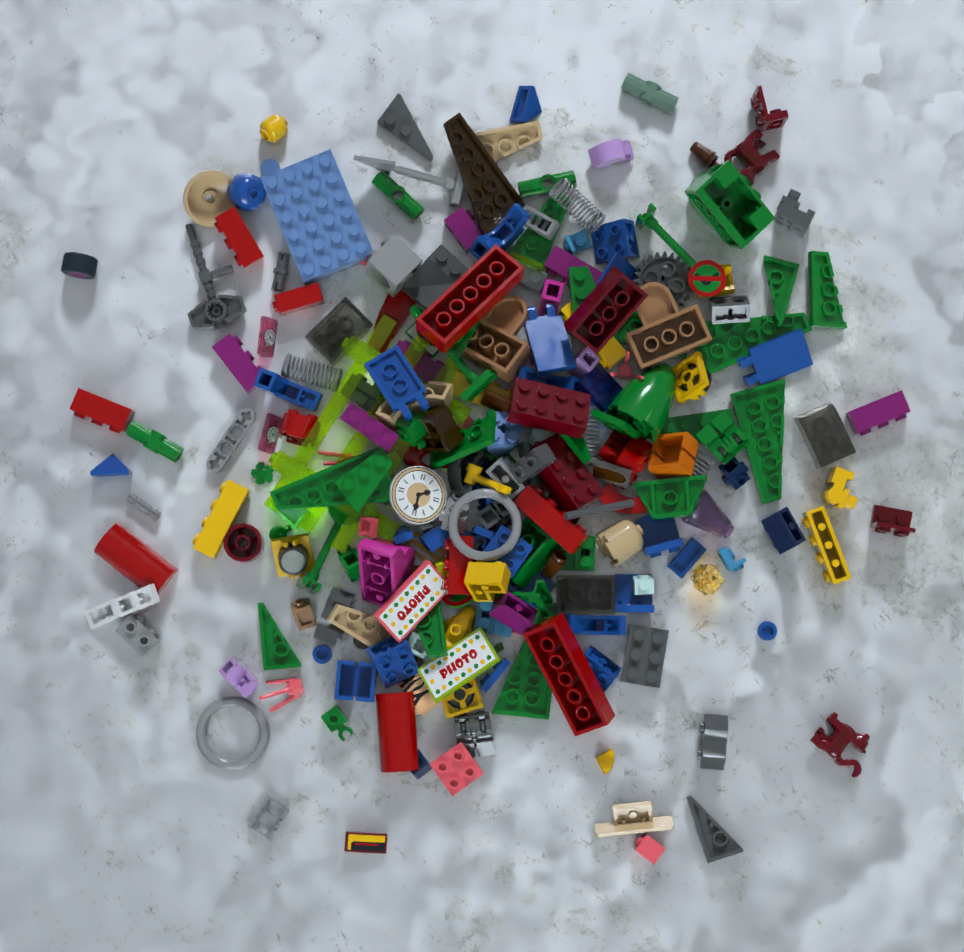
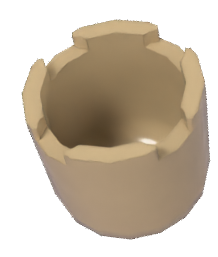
[595,519,644,567]

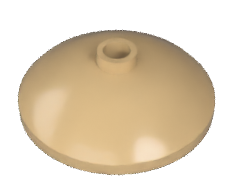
[183,170,238,228]

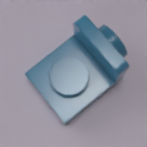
[562,229,593,256]
[716,546,747,572]

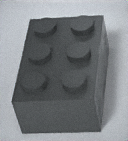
[620,624,669,688]

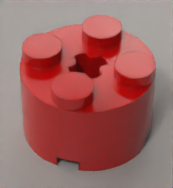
[278,409,321,447]

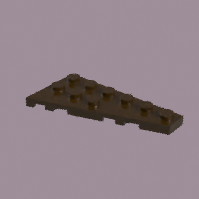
[443,112,525,235]

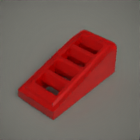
[598,430,631,464]

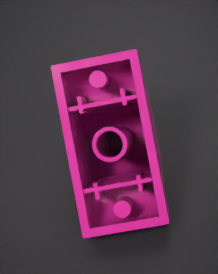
[357,537,415,606]

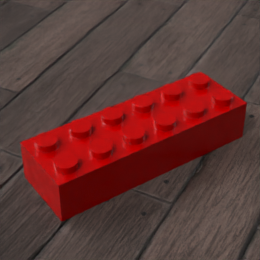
[416,244,524,354]
[523,613,615,736]

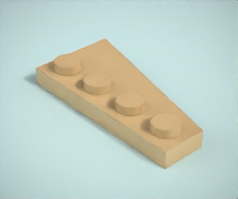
[475,120,543,162]
[327,604,391,647]

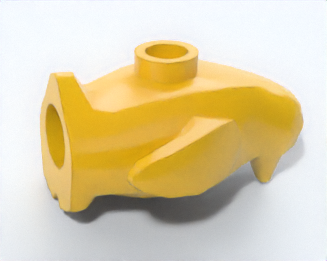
[444,606,476,649]

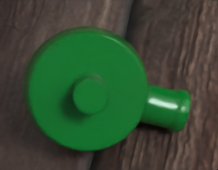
[269,525,292,540]

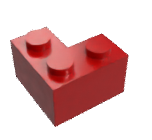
[614,436,653,490]

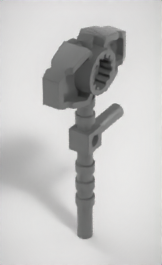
[185,224,247,330]

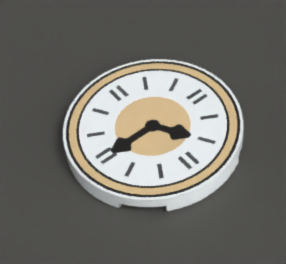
[389,466,447,525]

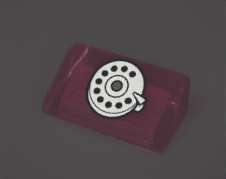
[257,316,278,358]
[257,413,283,454]

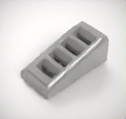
[523,204,560,241]

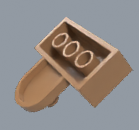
[625,282,712,372]
[461,295,532,384]

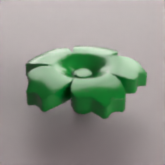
[250,462,274,485]

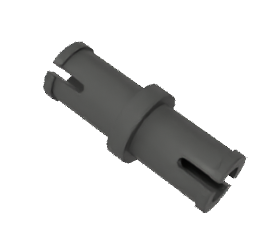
[271,252,290,292]

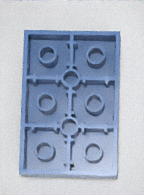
[260,149,373,286]

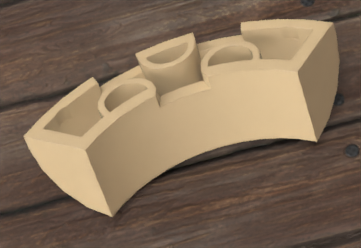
[375,381,454,432]

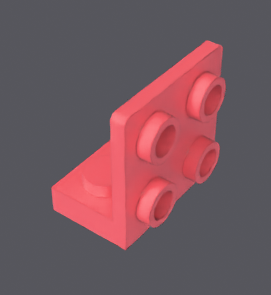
[430,742,483,796]

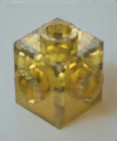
[690,564,725,595]

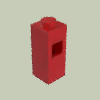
[272,282,324,316]

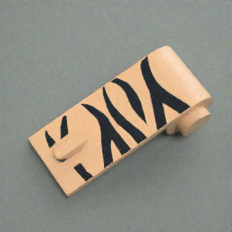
[397,673,441,716]

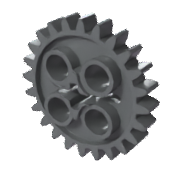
[633,251,693,309]

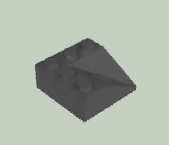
[401,244,469,311]

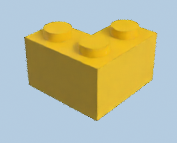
[464,561,511,602]

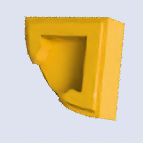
[595,748,615,775]

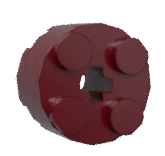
[223,523,264,563]

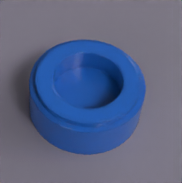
[757,621,777,641]
[313,645,332,664]

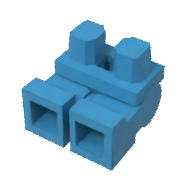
[474,598,512,637]

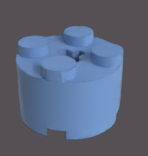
[486,411,523,456]

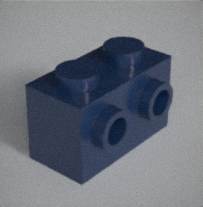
[761,507,806,554]

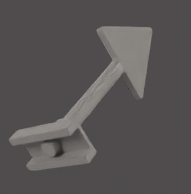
[353,155,464,207]

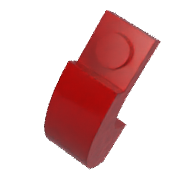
[599,483,648,515]

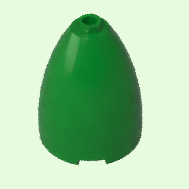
[606,363,675,442]

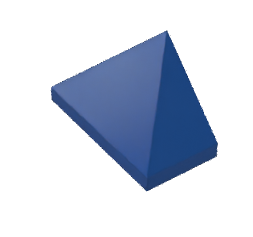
[509,86,542,123]
[90,453,132,477]

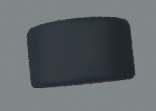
[61,252,98,279]

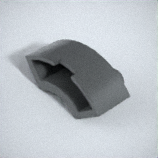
[447,450,484,492]
[313,587,356,646]
[697,714,728,770]

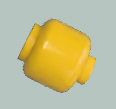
[259,114,288,143]

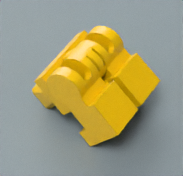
[821,466,858,510]

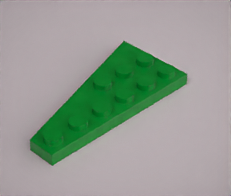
[695,312,812,374]
[730,379,786,505]
[270,447,392,510]
[491,603,561,720]

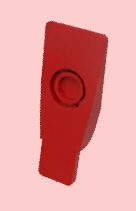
[367,290,416,354]

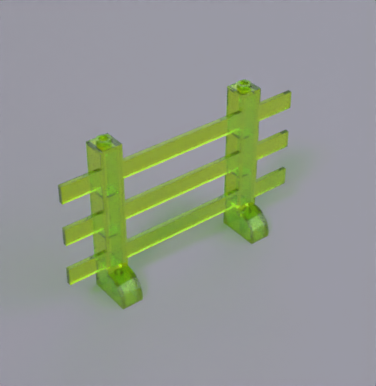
[264,314,472,553]

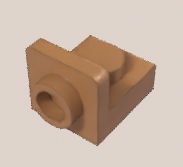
[291,598,317,631]

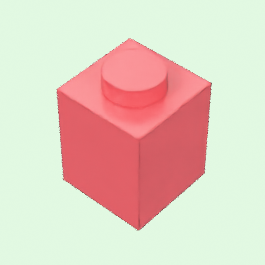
[634,833,666,864]

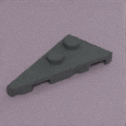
[377,93,433,161]
[686,795,744,863]

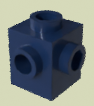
[718,457,751,490]

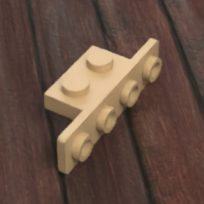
[594,801,674,838]

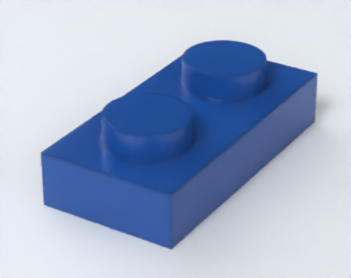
[392,525,414,544]
[480,658,511,693]

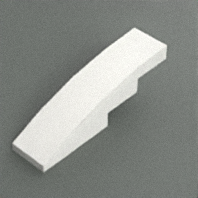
[85,583,161,630]

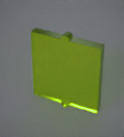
[510,251,544,271]

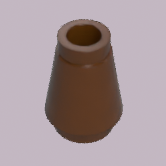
[690,141,718,168]
[542,550,567,579]

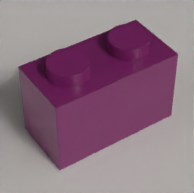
[444,207,481,254]
[489,591,538,635]

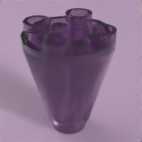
[681,490,734,538]

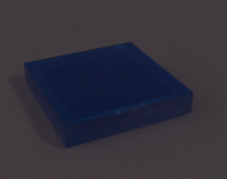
[576,362,623,412]

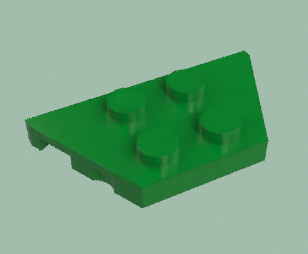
[632,475,707,520]

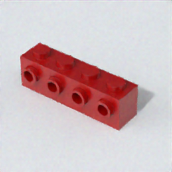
[513,485,589,554]

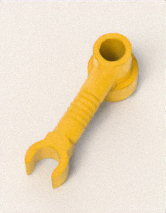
[464,463,512,495]

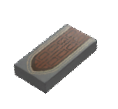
[592,459,632,489]

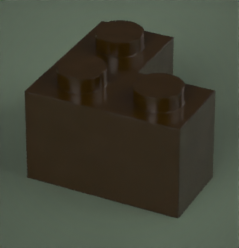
[420,406,464,452]

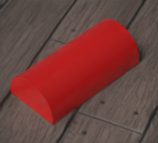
[94,522,179,595]
[375,691,419,773]

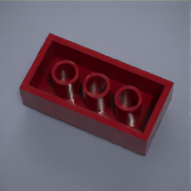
[563,266,648,354]
[506,377,591,439]
[524,433,605,512]

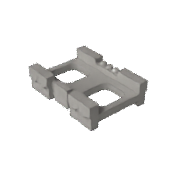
[247,795,290,841]

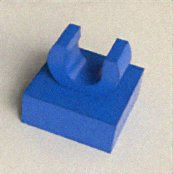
[470,525,494,548]

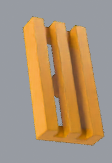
[405,531,446,568]

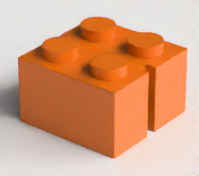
[648,432,699,480]

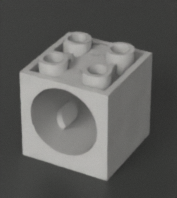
[366,234,422,297]

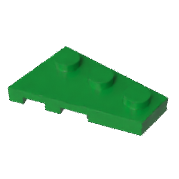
[568,266,596,314]
[334,448,393,514]

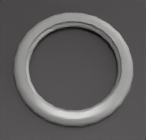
[448,488,522,561]
[196,697,269,770]

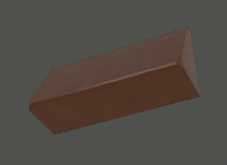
[480,389,509,412]

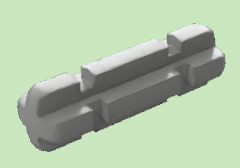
[126,493,161,521]

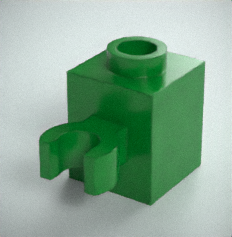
[395,411,427,450]
[337,545,360,583]
[321,705,354,741]

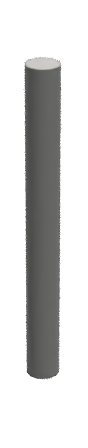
[564,499,635,520]

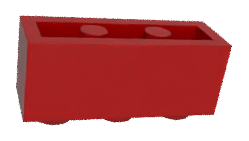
[214,206,264,268]
[70,388,135,434]
[442,536,474,595]

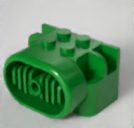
[685,160,775,249]

